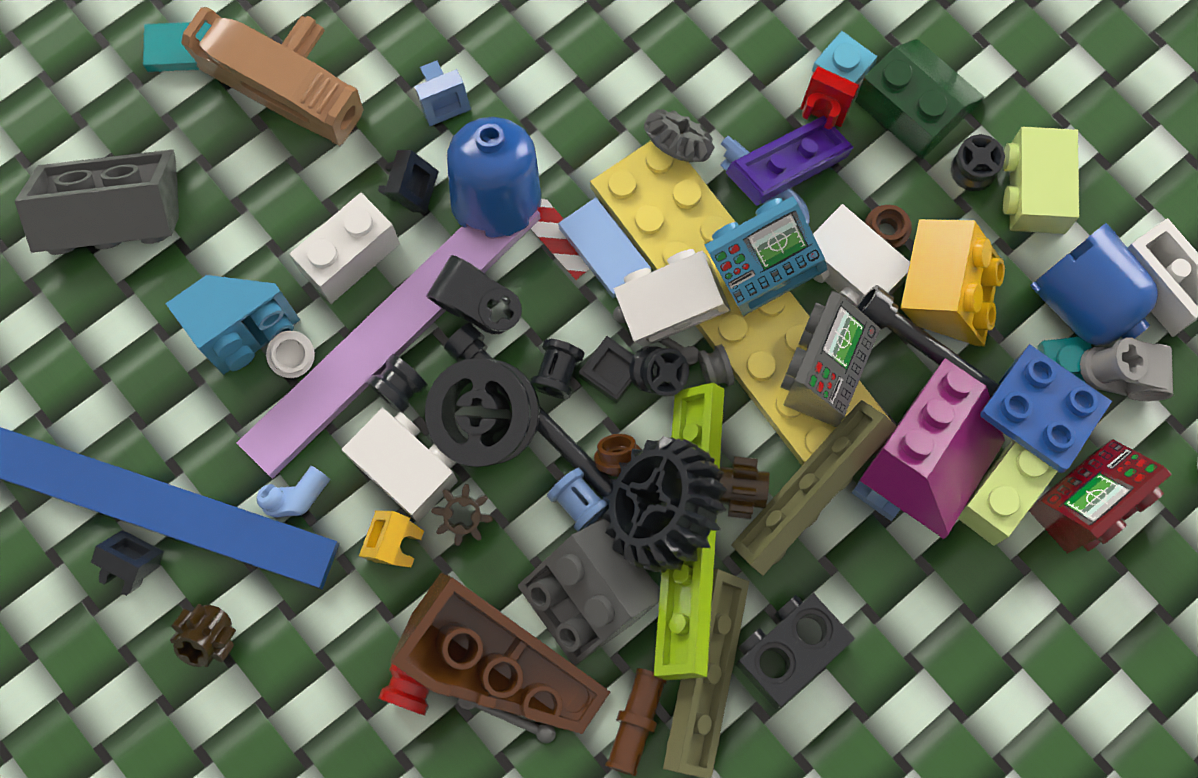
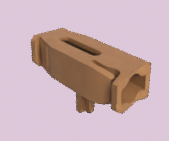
[181,7,363,146]

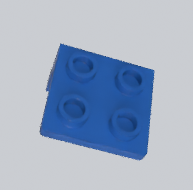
[980,344,1112,473]

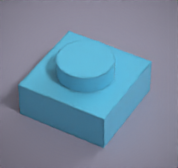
[812,31,877,84]

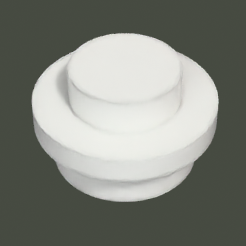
[266,331,315,378]

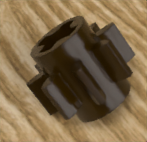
[719,456,770,519]
[431,483,493,546]
[170,604,236,667]

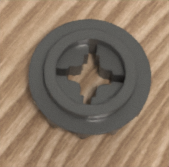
[644,109,715,162]

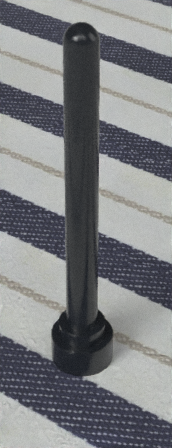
[857,285,999,398]
[444,323,614,498]

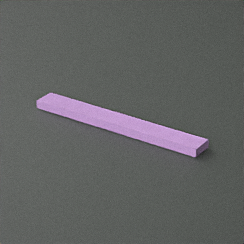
[236,210,541,479]

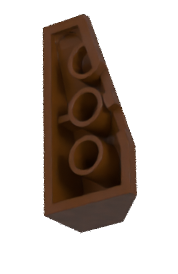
[390,573,610,734]

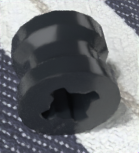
[950,134,1005,192]
[629,346,689,397]
[367,354,428,413]

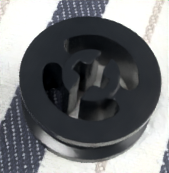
[425,358,540,467]

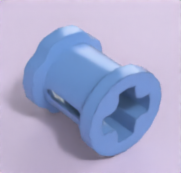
[547,467,609,531]

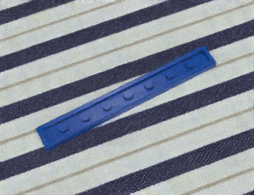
[0,427,340,589]

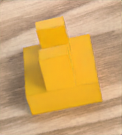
[359,510,424,568]

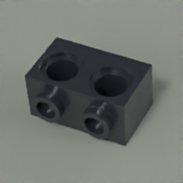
[736,593,856,709]

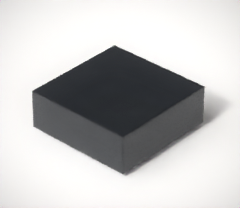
[579,336,634,404]

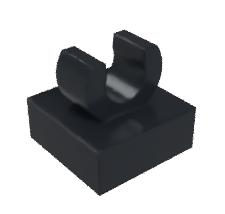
[378,150,439,213]
[90,530,164,596]

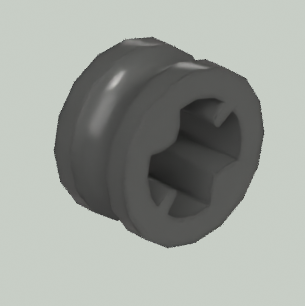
[698,344,735,386]

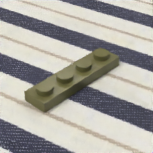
[731,400,897,576]
[663,569,750,778]

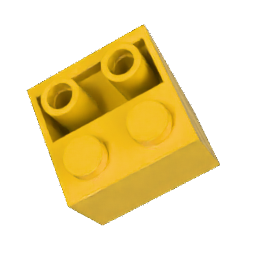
[901,219,1005,346]

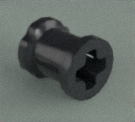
[530,339,585,399]

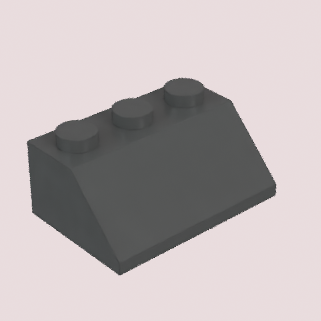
[15,149,179,255]

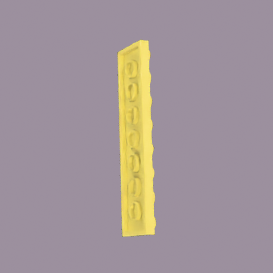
[590,141,889,465]

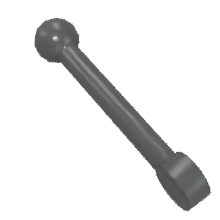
[613,306,699,366]
[458,698,556,744]

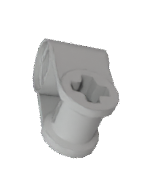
[1080,338,1173,401]

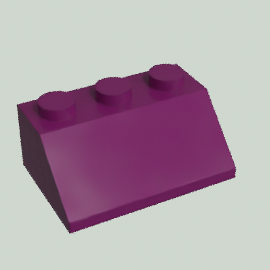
[859,358,1005,539]

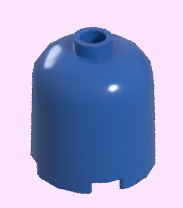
[447,117,542,238]
[1030,223,1158,345]

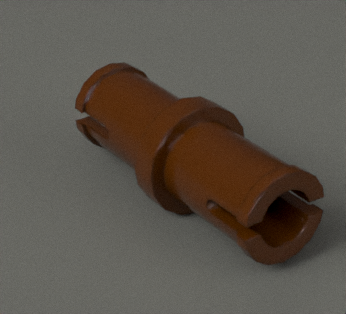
[605,668,667,777]

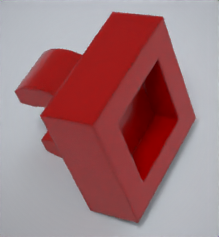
[800,66,860,130]

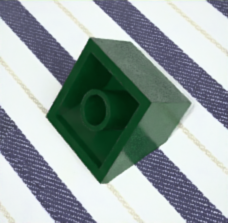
[855,39,985,160]

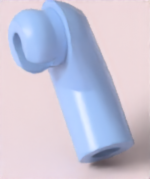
[256,466,331,518]

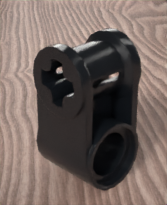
[426,255,522,334]

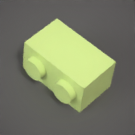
[1003,127,1079,234]
[958,440,1058,546]

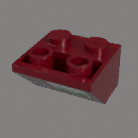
[1029,439,1172,554]

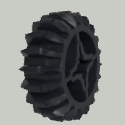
[601,436,728,573]

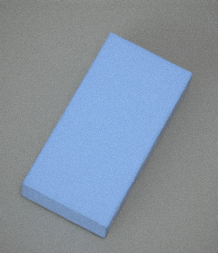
[558,198,651,299]

